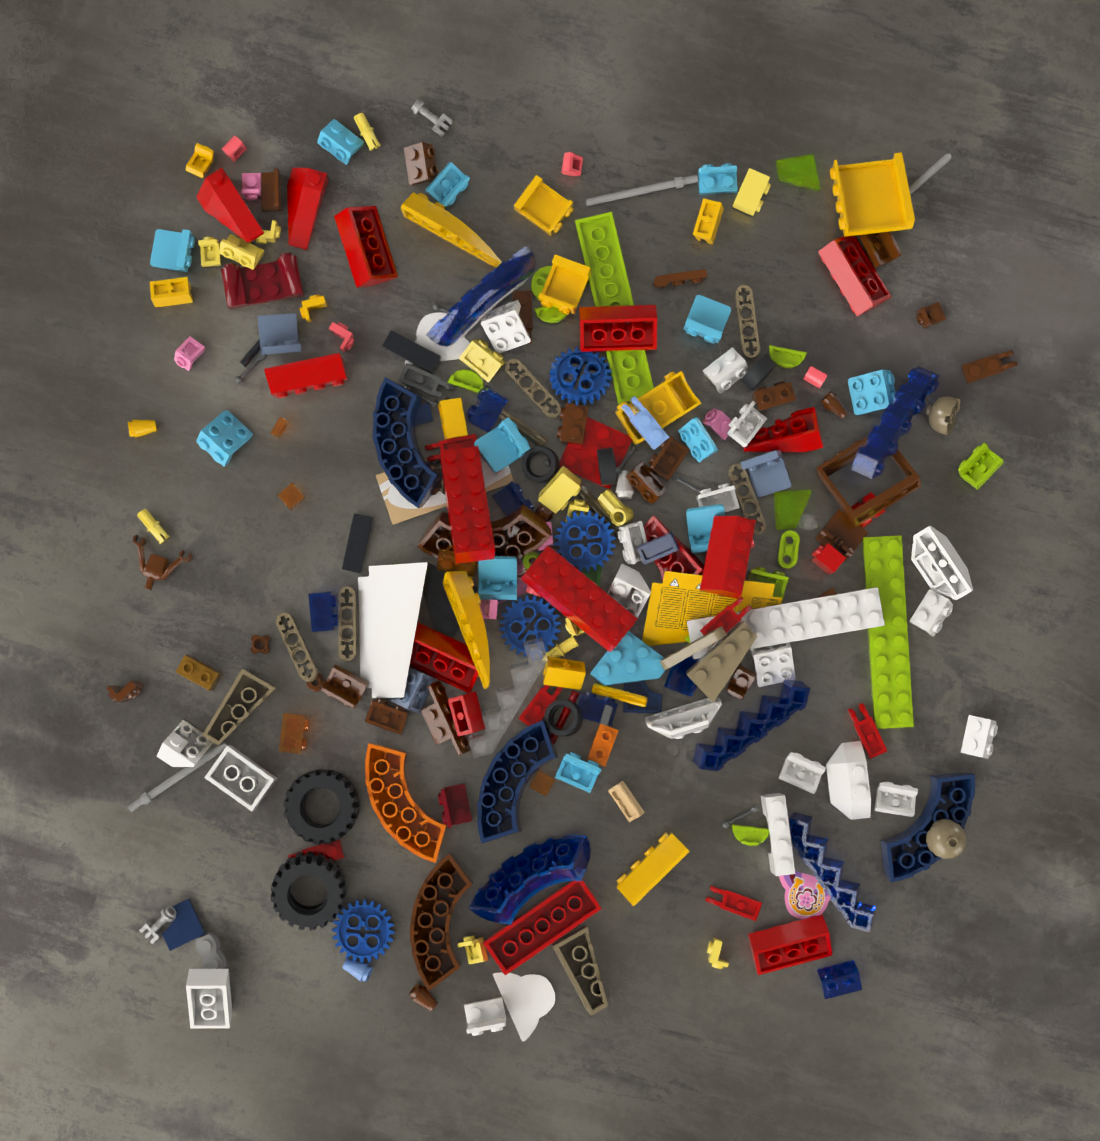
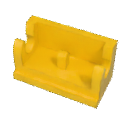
[693,198,724,244]
[150,277,193,308]
[438,398,468,440]
[543,656,586,690]

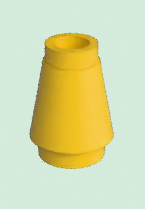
[128,419,157,438]

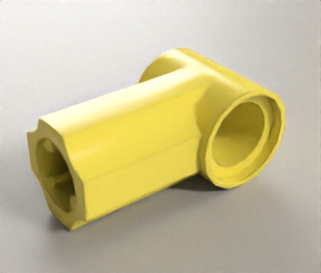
[597,489,634,526]

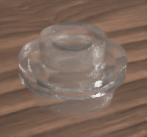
[798,515,818,530]

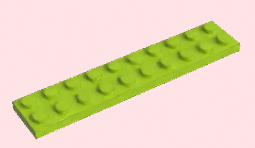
[575,212,654,405]
[862,535,914,729]

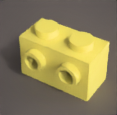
[732,168,771,216]
[538,466,581,514]

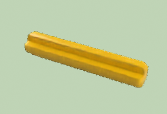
[592,683,648,707]

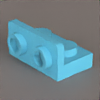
[698,163,738,195]

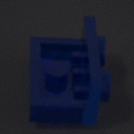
[467,385,508,432]
[492,481,534,516]
[308,591,338,632]
[664,656,699,697]
[578,691,618,726]
[817,960,862,999]

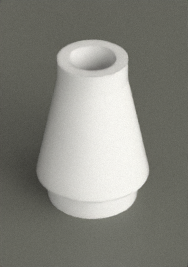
[615,471,634,500]

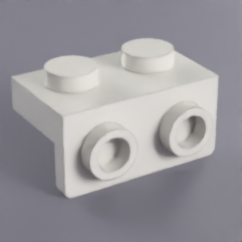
[702,347,749,394]
[727,401,767,448]
[696,483,740,512]
[618,521,647,564]
[910,589,953,637]
[961,715,998,759]
[779,752,826,794]
[875,782,918,817]

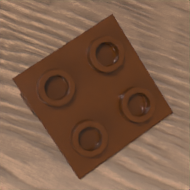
[815,509,868,563]

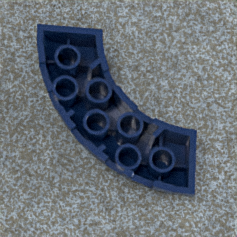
[372,377,442,508]
[477,720,558,844]
[880,772,975,882]

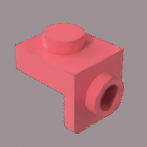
[329,322,355,353]

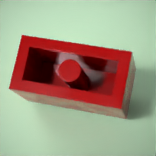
[811,543,846,575]
[448,691,486,736]

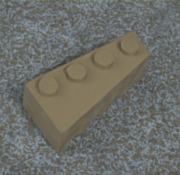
[686,620,758,703]
[202,668,276,745]
[551,926,608,1015]

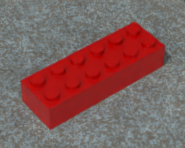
[440,446,495,564]
[521,545,638,652]
[483,879,602,975]

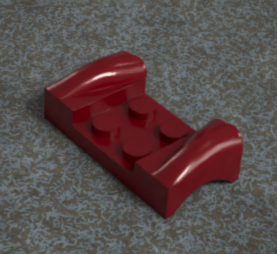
[221,253,304,310]

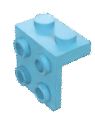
[150,229,195,273]
[683,295,731,343]
[848,370,899,415]
[196,410,253,467]
[474,417,530,473]
[678,417,718,463]
[686,504,725,553]
[478,556,517,600]
[555,752,602,793]

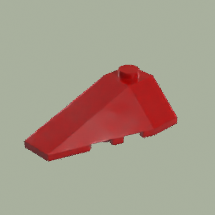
[743,407,824,452]

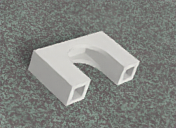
[761,793,795,876]

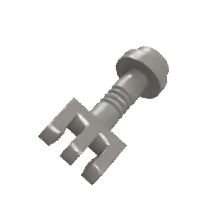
[411,99,454,137]
[139,906,176,945]

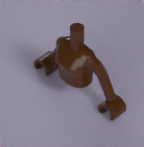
[133,535,193,591]

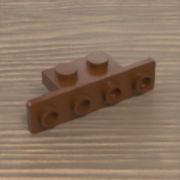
[421,681,471,756]

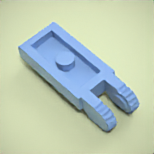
[622,397,669,450]

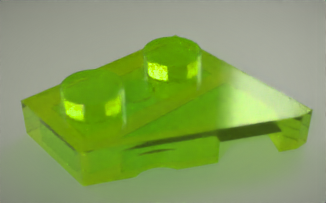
[775,154,820,191]
[774,490,811,530]

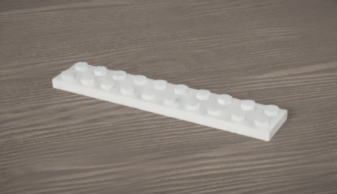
[687,587,885,659]

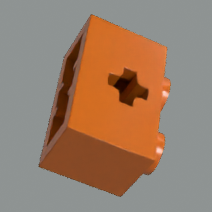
[587,724,619,767]

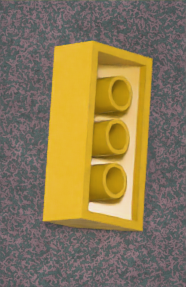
[616,832,690,906]

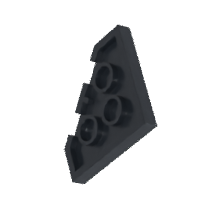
[423,562,478,638]

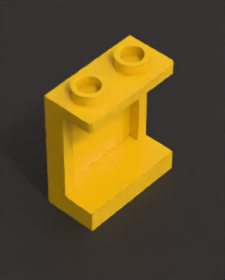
[514,175,574,236]
[538,255,591,315]

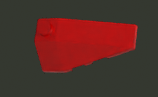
[196,168,264,243]
[287,168,329,251]
[643,515,704,581]

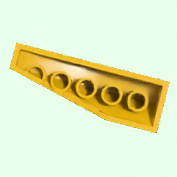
[401,192,504,271]
[443,571,490,689]

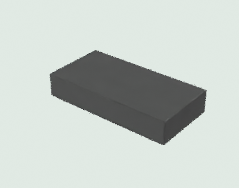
[600,705,613,726]

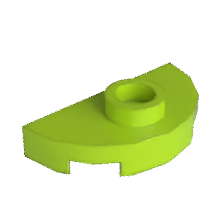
[531,266,552,301]
[534,306,567,324]
[769,345,807,368]
[447,369,484,394]
[732,824,769,846]

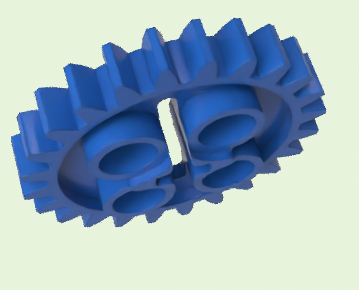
[550,346,612,406]
[554,510,616,572]
[499,595,561,657]
[332,899,395,963]

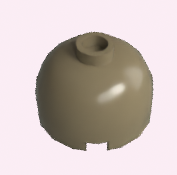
[926,396,961,435]
[926,819,967,859]

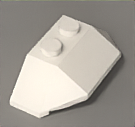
[911,526,973,600]
[644,697,722,739]
[826,741,871,820]

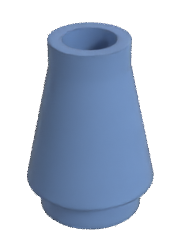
[343,958,373,982]

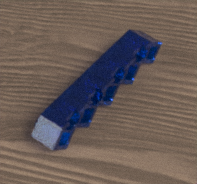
[851,366,939,479]
[693,679,810,771]
[789,813,877,932]

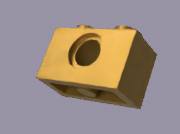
[175,655,222,691]

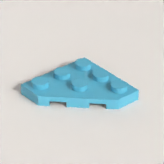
[590,631,665,686]

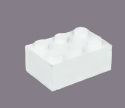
[204,745,277,811]
[186,969,232,1028]

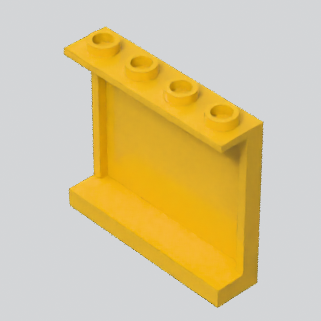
[830,152,915,237]

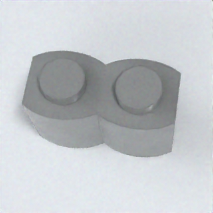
[196,932,227,969]

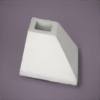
[607,564,651,618]
[157,720,214,767]

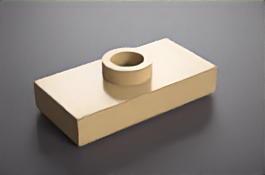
[608,781,645,822]

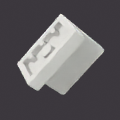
[481,300,531,353]
[750,642,795,687]
[464,997,507,1036]

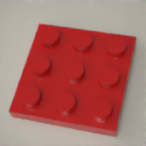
[559,417,632,489]

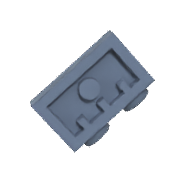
[258,313,301,355]
[740,450,792,498]
[385,667,435,714]

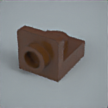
[916,302,946,329]
[726,665,757,700]

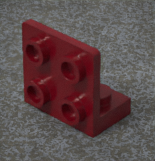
[438,783,472,828]

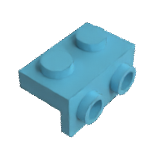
[317,119,364,165]
[425,162,470,207]

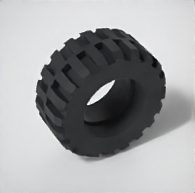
[283,769,360,845]
[271,852,347,930]

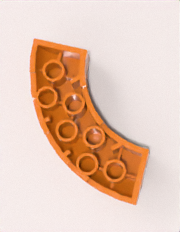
[365,743,447,863]

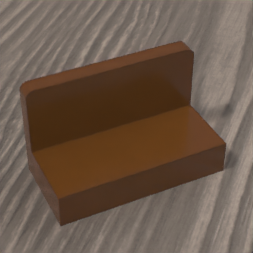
[261,169,282,212]

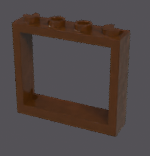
[817,428,921,527]

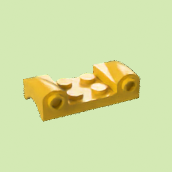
[615,371,702,445]

